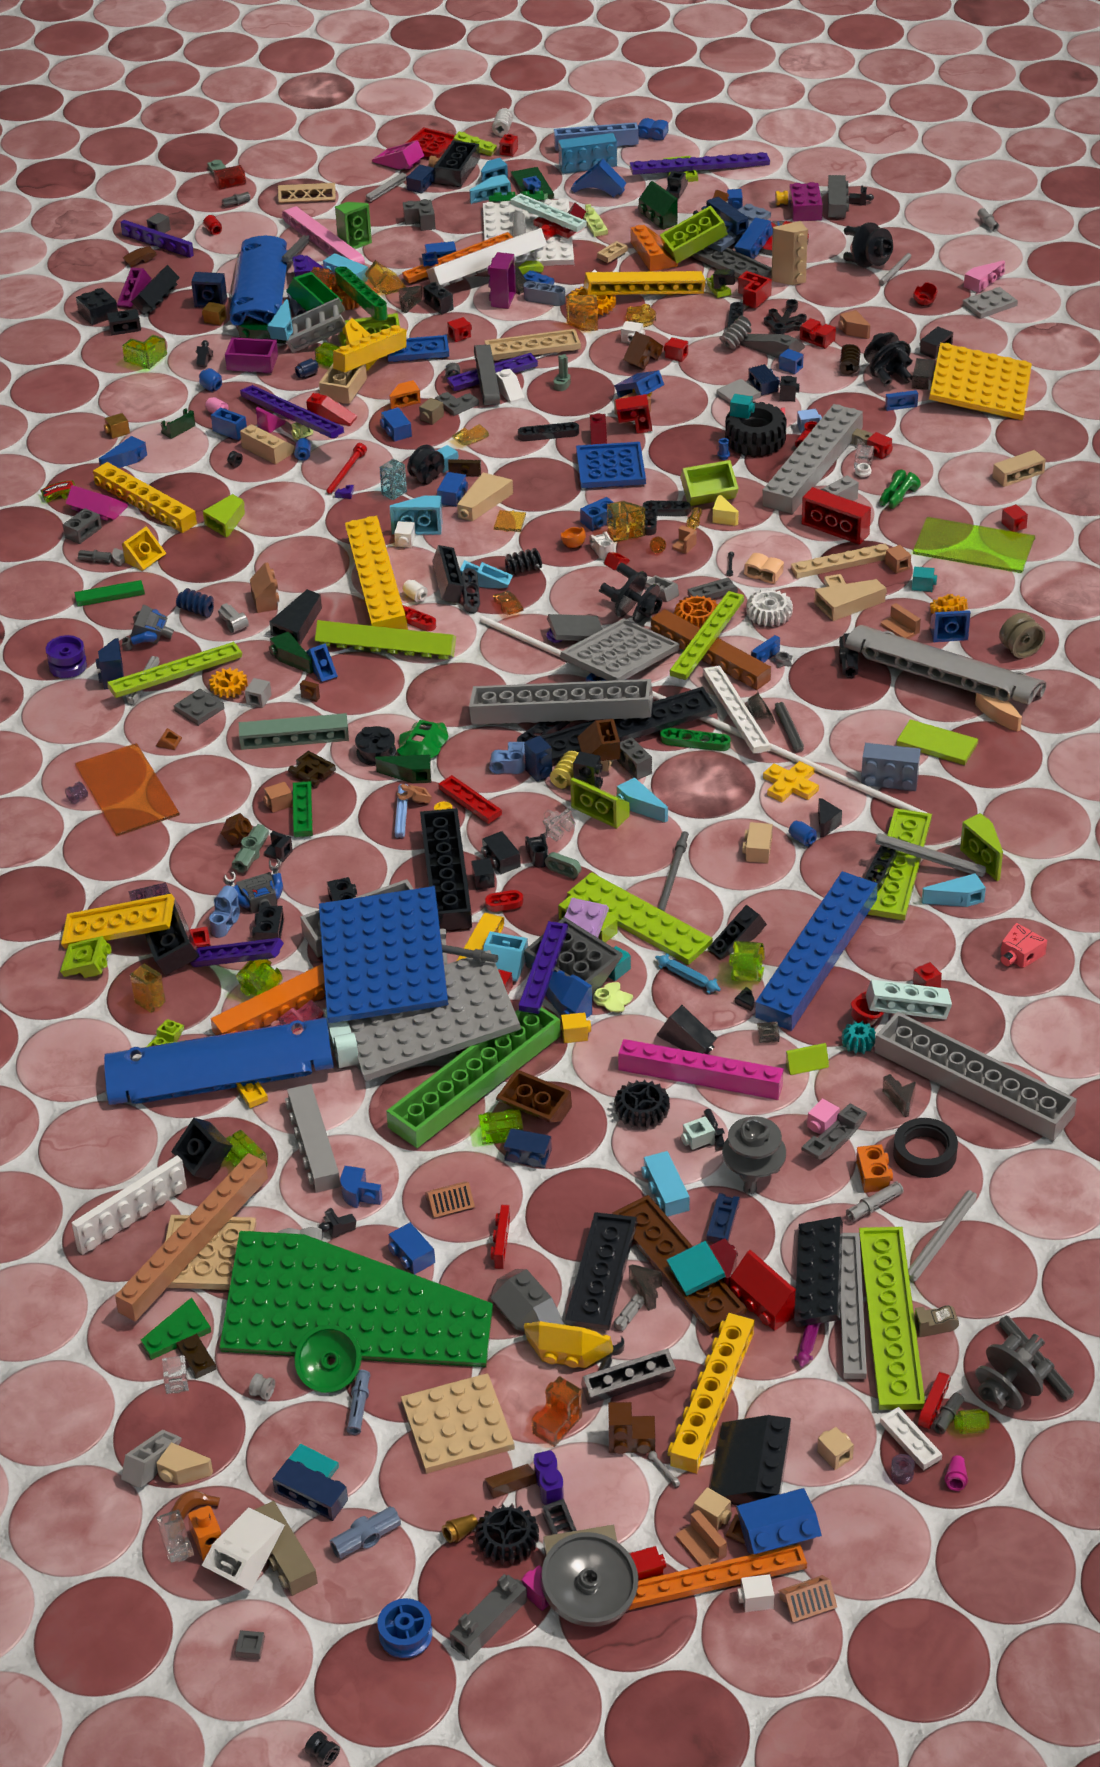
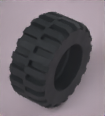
[725,401,787,457]

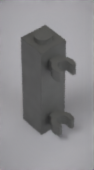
[450,1574,527,1660]

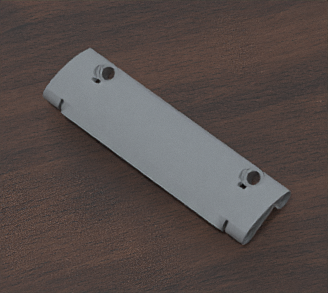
[845,625,1046,705]

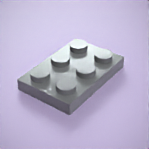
[962,287,1018,319]

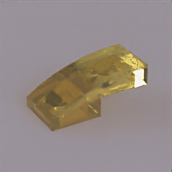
[452,424,489,445]

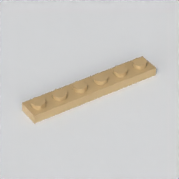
[791,543,889,579]

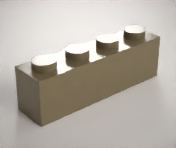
[255,1501,318,1596]

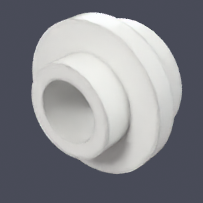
[855,463,872,478]

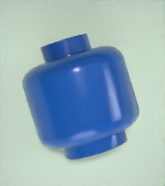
[199,368,222,391]

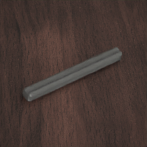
[282,235,310,263]
[999,1315,1074,1401]

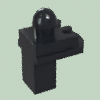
[849,185,874,206]
[196,340,213,367]
[318,1208,357,1238]

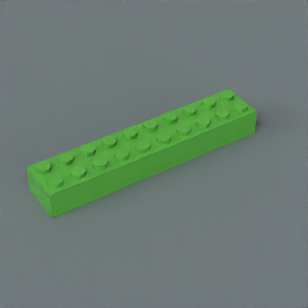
[386,1007,561,1148]

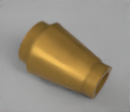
[442,1514,478,1543]

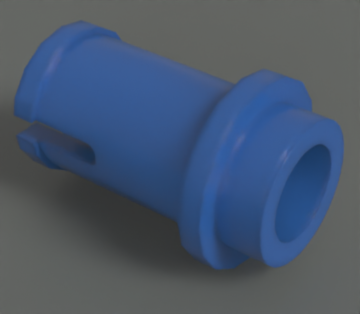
[717,438,730,460]

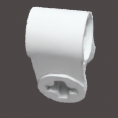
[589,531,614,560]

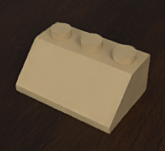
[240,424,295,464]

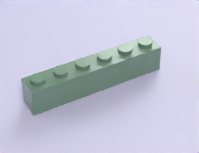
[239,713,349,750]

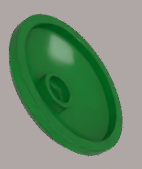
[295,1324,362,1393]

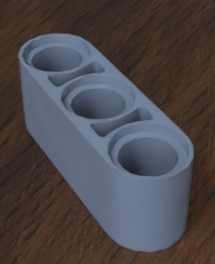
[523,281,566,306]

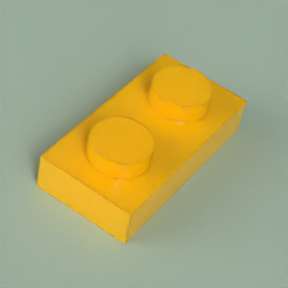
[236,1082,268,1108]

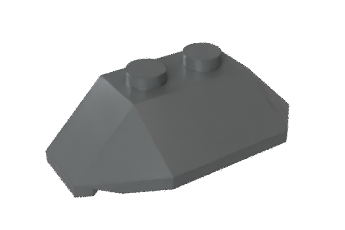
[491,1269,564,1332]

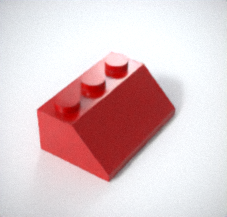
[730,1250,796,1331]

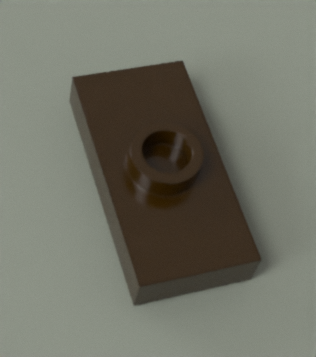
[448,459,482,477]

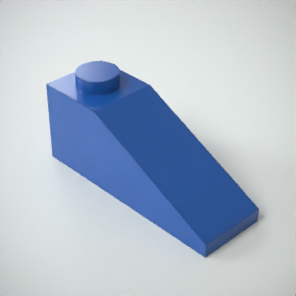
[99,436,147,468]

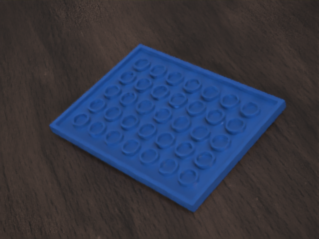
[319,886,449,1023]

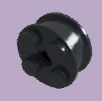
[407,444,445,484]
[355,726,396,766]

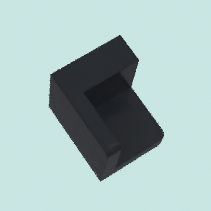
[713,269,735,289]
[264,831,293,862]

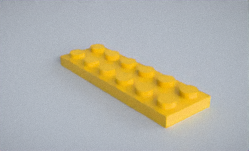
[61,894,175,949]

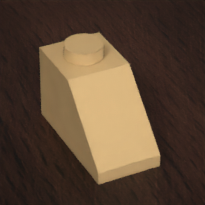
[156,1442,213,1485]

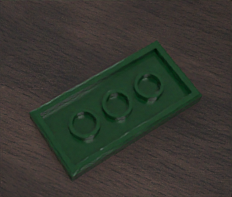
[511,167,554,201]

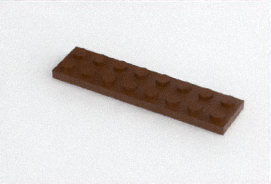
[612,1195,746,1333]

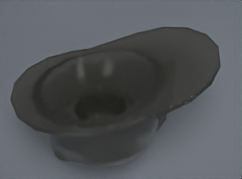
[745,689,775,725]

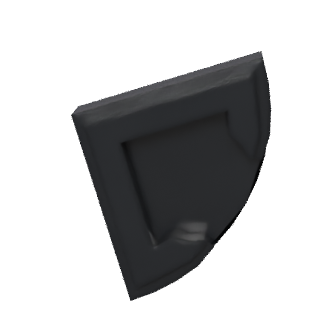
[735,987,755,1011]

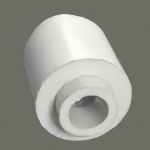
[403,580,428,602]

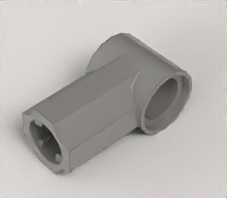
[218,603,249,633]

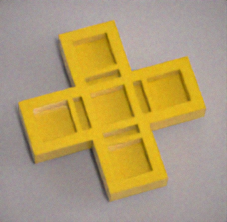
[763,761,819,802]

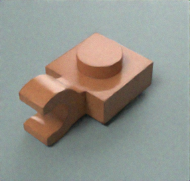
[396,784,432,803]

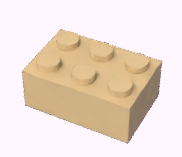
[319,364,367,404]

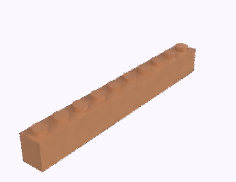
[115,1153,268,1322]

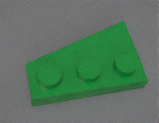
[141,1297,211,1360]

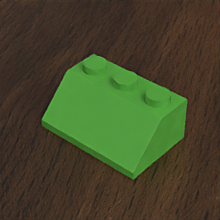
[335,202,372,249]

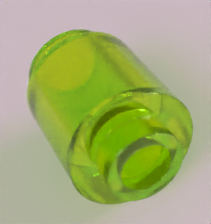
[954,1409,990,1434]

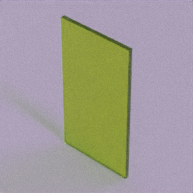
[913,517,1035,573]

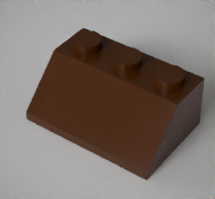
[496,1069,572,1122]

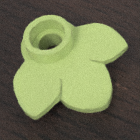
[593,982,633,1012]

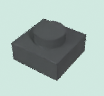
[235,1630,265,1659]

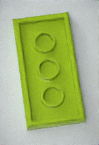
[896,719,978,765]

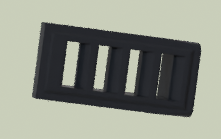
[541,1499,577,1535]

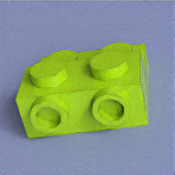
[60,936,111,978]

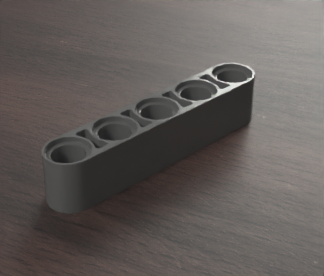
[474,344,500,405]

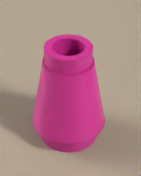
[944,1455,968,1491]

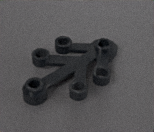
[764,299,807,334]

